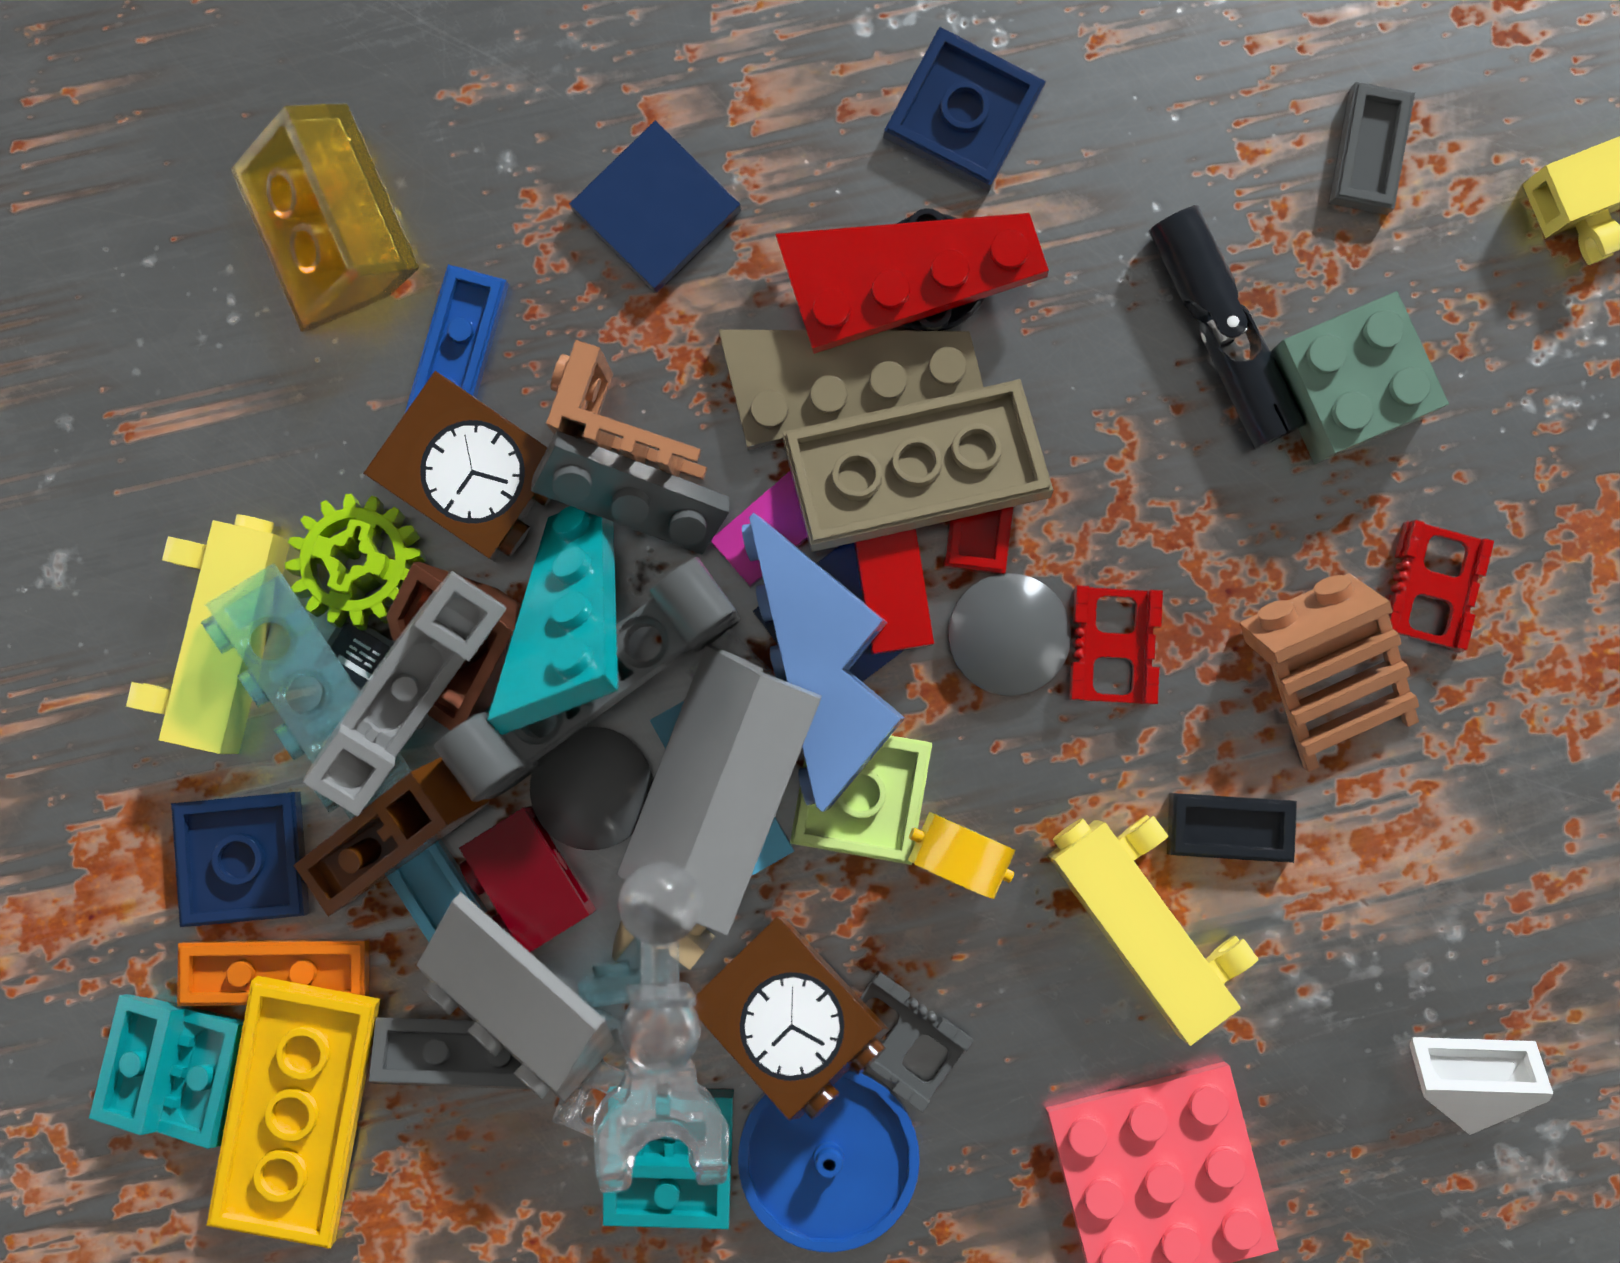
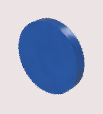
[738,1068,920,1252]

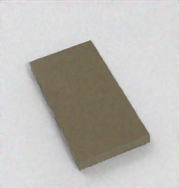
[783,379,1053,552]

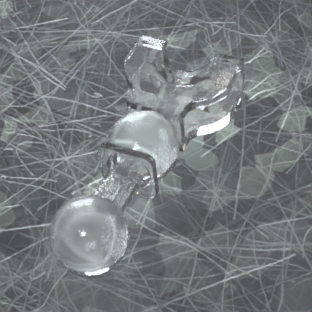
[593,862,729,1193]

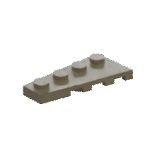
[719,329,984,451]

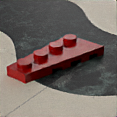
[775,213,1049,354]

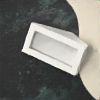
[1409,1037,1553,1135]

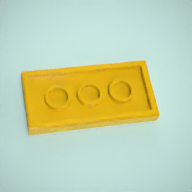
[206,976,381,1249]

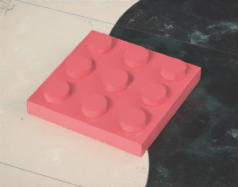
[1046,1061,1279,1263]

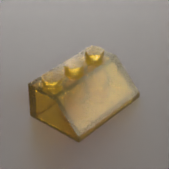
[231,103,419,332]

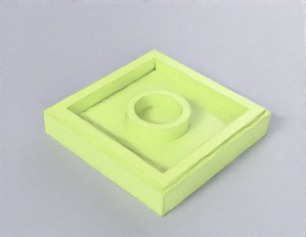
[790,736,932,865]

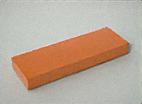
[177,939,370,1006]

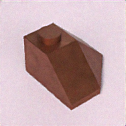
[386,562,522,731]

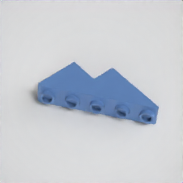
[742,513,905,812]

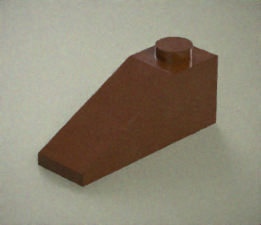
[294,757,490,917]

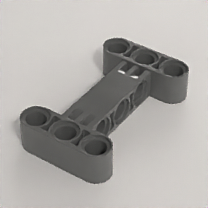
[434,557,741,801]

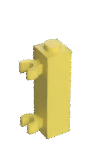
[1522,136,1620,265]
[126,514,290,754]
[1046,815,1259,1046]

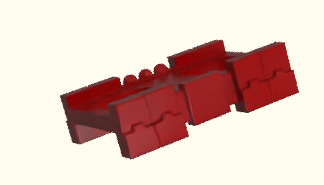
[1384,520,1494,653]
[1069,585,1163,705]

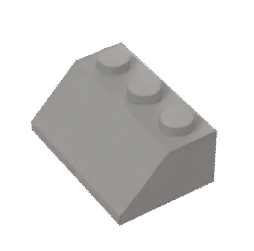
[417,892,615,1102]

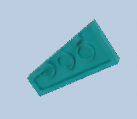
[487,506,618,735]

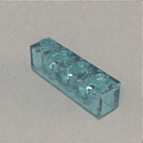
[201,563,411,819]

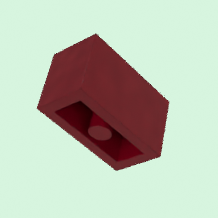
[459,806,597,953]

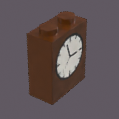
[363,371,551,562]
[687,916,889,1120]

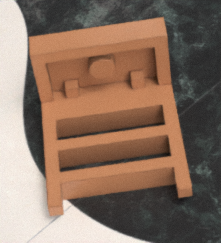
[546,340,707,480]
[1239,573,1419,772]

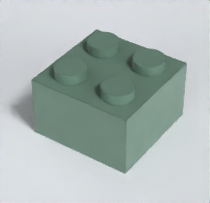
[1270,291,1449,465]

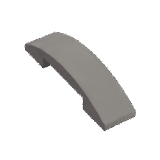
[302,571,506,816]

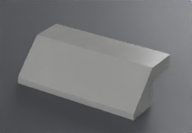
[617,644,822,936]

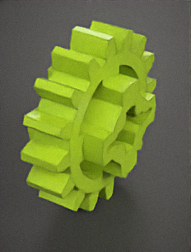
[285,494,426,630]

